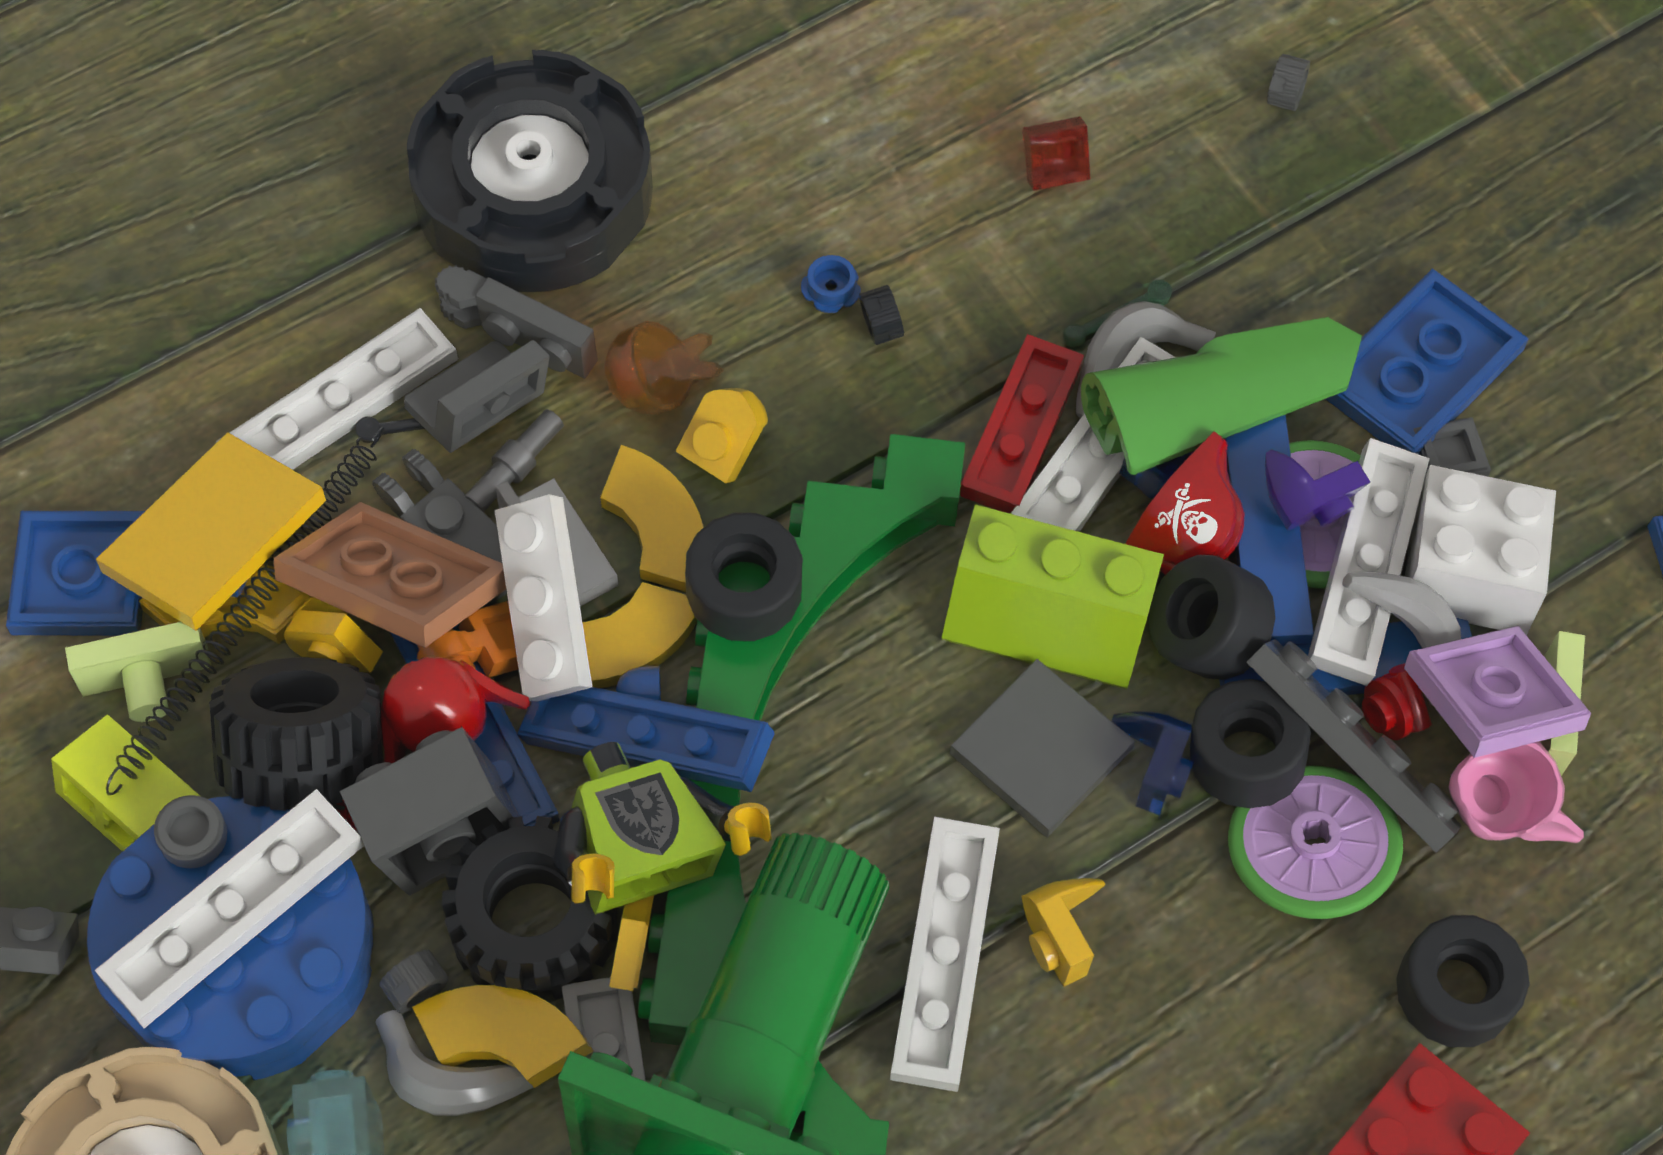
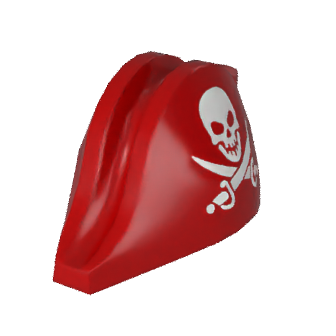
[1125,431,1245,575]

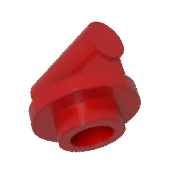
[1362,663,1432,740]

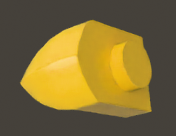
[675,388,768,483]
[284,596,383,673]
[1022,878,1105,987]

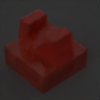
[1022,116,1090,191]

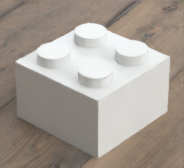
[1405,465,1556,636]

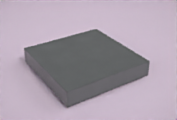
[950,659,1135,838]

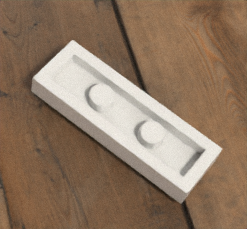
[495,494,592,702]

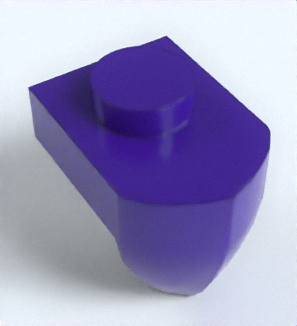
[1265,449,1371,531]

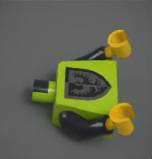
[553,742,772,915]

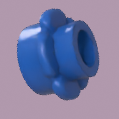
[801,255,861,313]

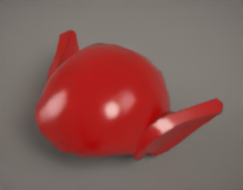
[381,657,530,763]

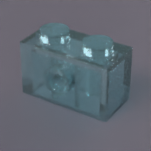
[287,1070,385,1155]

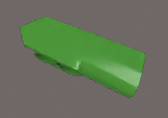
[1081,317,1362,475]

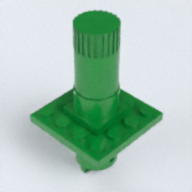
[558,833,890,1155]

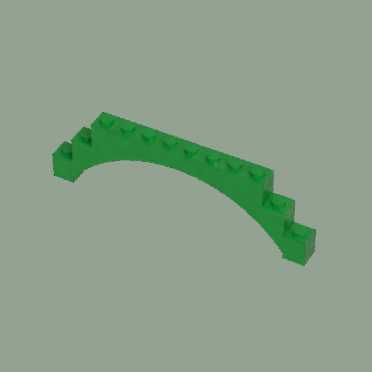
[638,434,965,1155]

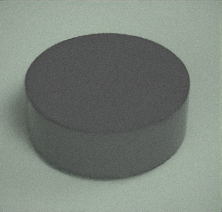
[154,795,227,868]

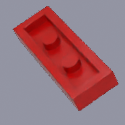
[960,334,1084,514]

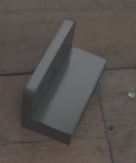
[404,340,550,453]

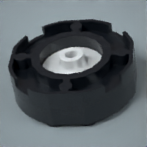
[407,50,653,292]

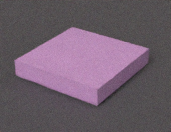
[1404,626,1591,758]

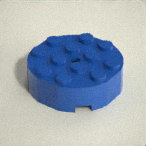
[87,796,374,1080]

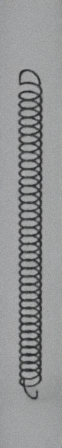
[106,427,384,796]

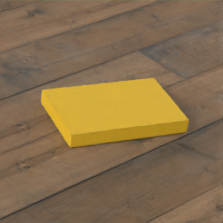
[96,432,326,631]

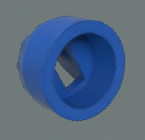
[616,666,661,701]

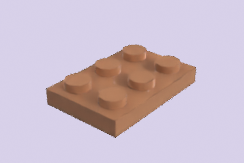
[273,502,506,648]

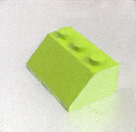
[941,505,1164,690]

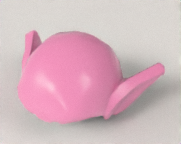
[1449,742,1584,843]

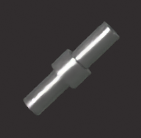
[465,409,564,512]

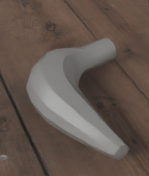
[1076,301,1216,418]
[1342,572,1461,705]
[375,1010,533,1116]

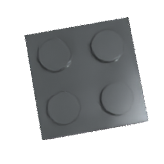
[340,727,519,896]

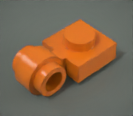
[417,601,519,678]

